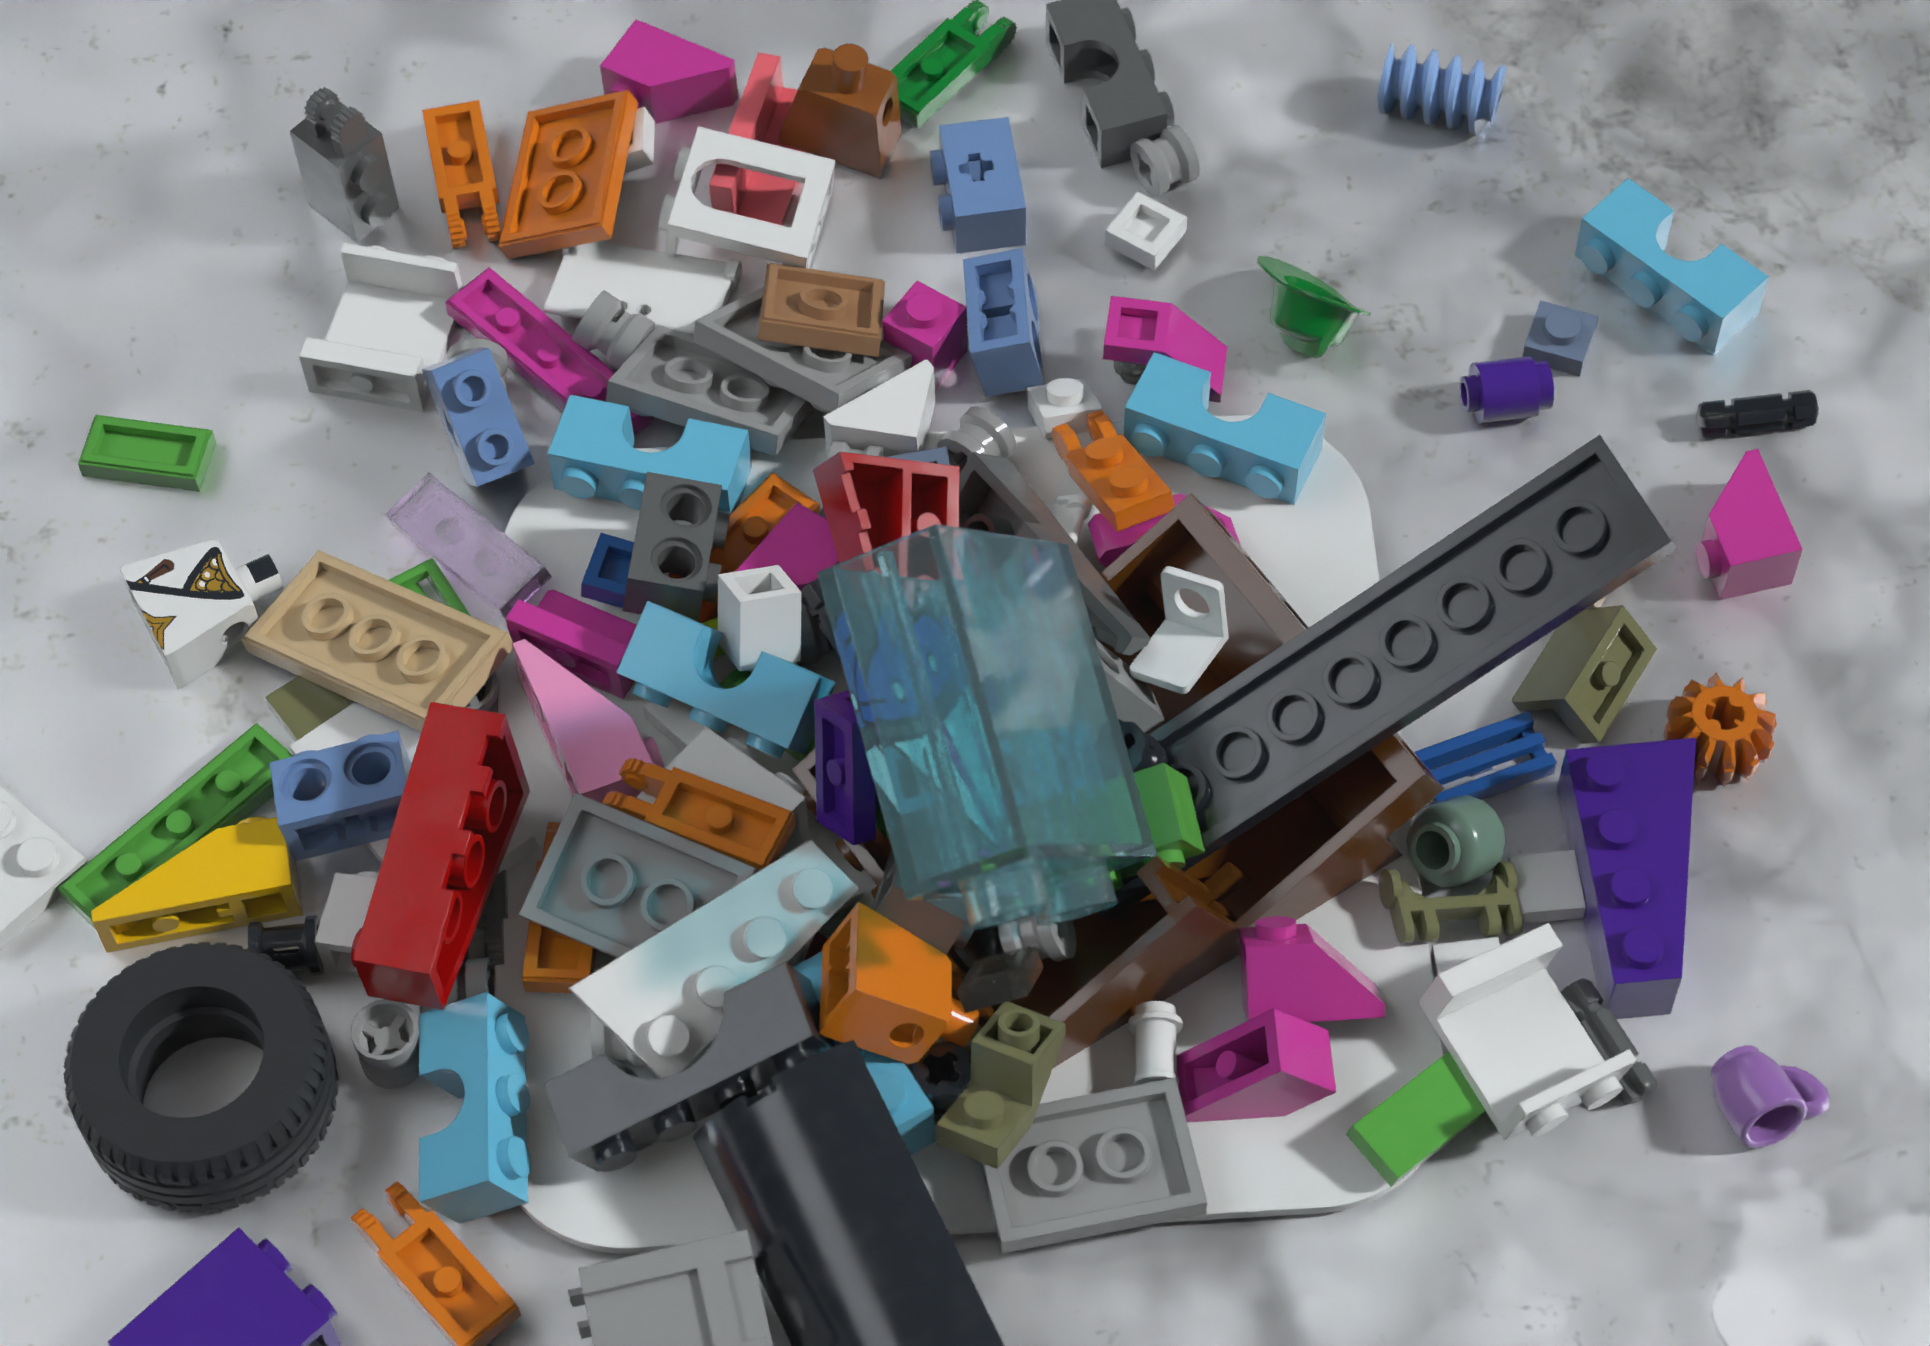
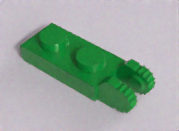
[890,0,1017,129]

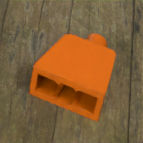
[819,902,979,1064]

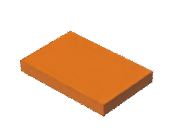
[498,90,638,259]

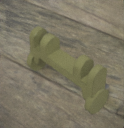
[1379,861,1523,943]

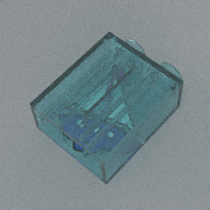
[817,524,1157,929]

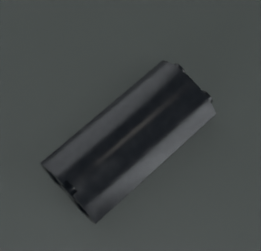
[693,1039,1004,1346]

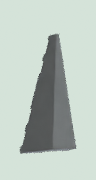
[958,452,1151,655]

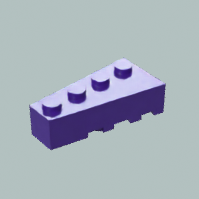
[1557,738,1696,1019]

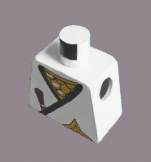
[119,539,284,689]

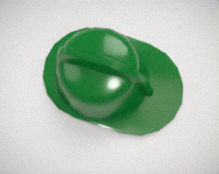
[1257,256,1371,359]

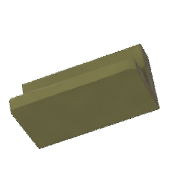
[1511,605,1657,744]

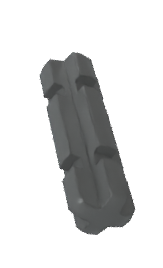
[1561,978,1657,1104]

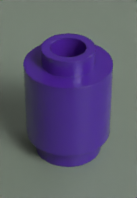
[1459,356,1554,424]

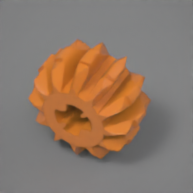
[1663,672,1777,787]

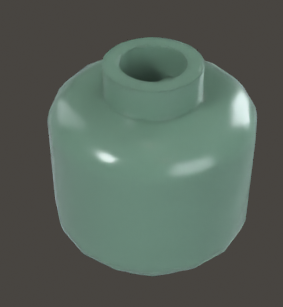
[1406,795,1506,887]

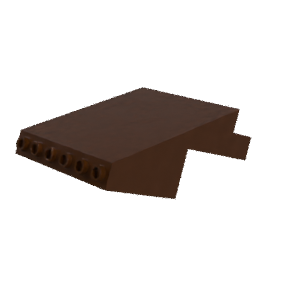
[792,493,1445,1068]

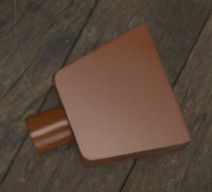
[778,44,902,178]

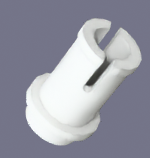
[1128,1001,1183,1086]

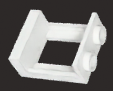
[658,126,836,269]

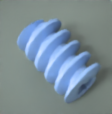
[1378,41,1506,135]

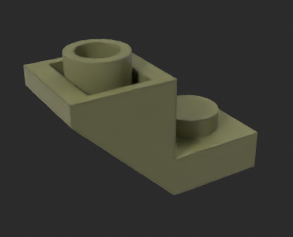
[936,1001,1066,1169]

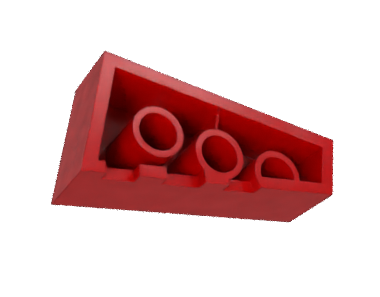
[351,702,530,1010]

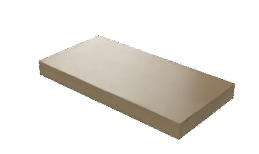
[241,550,513,732]

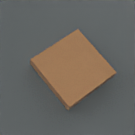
[757,263,885,357]

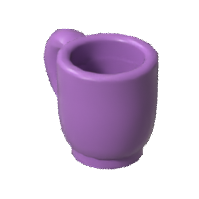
[1710,1045,1830,1148]

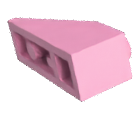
[512,639,664,803]

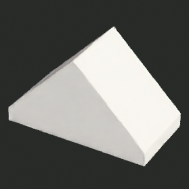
[823,359,935,457]

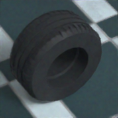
[63,942,339,1213]

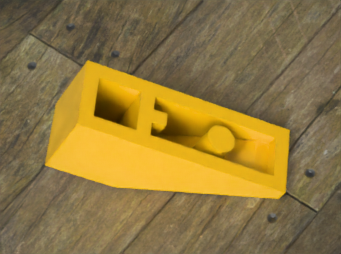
[91,817,303,953]

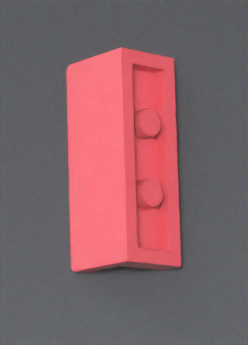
[709,52,810,226]

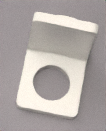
[1130,566,1229,694]

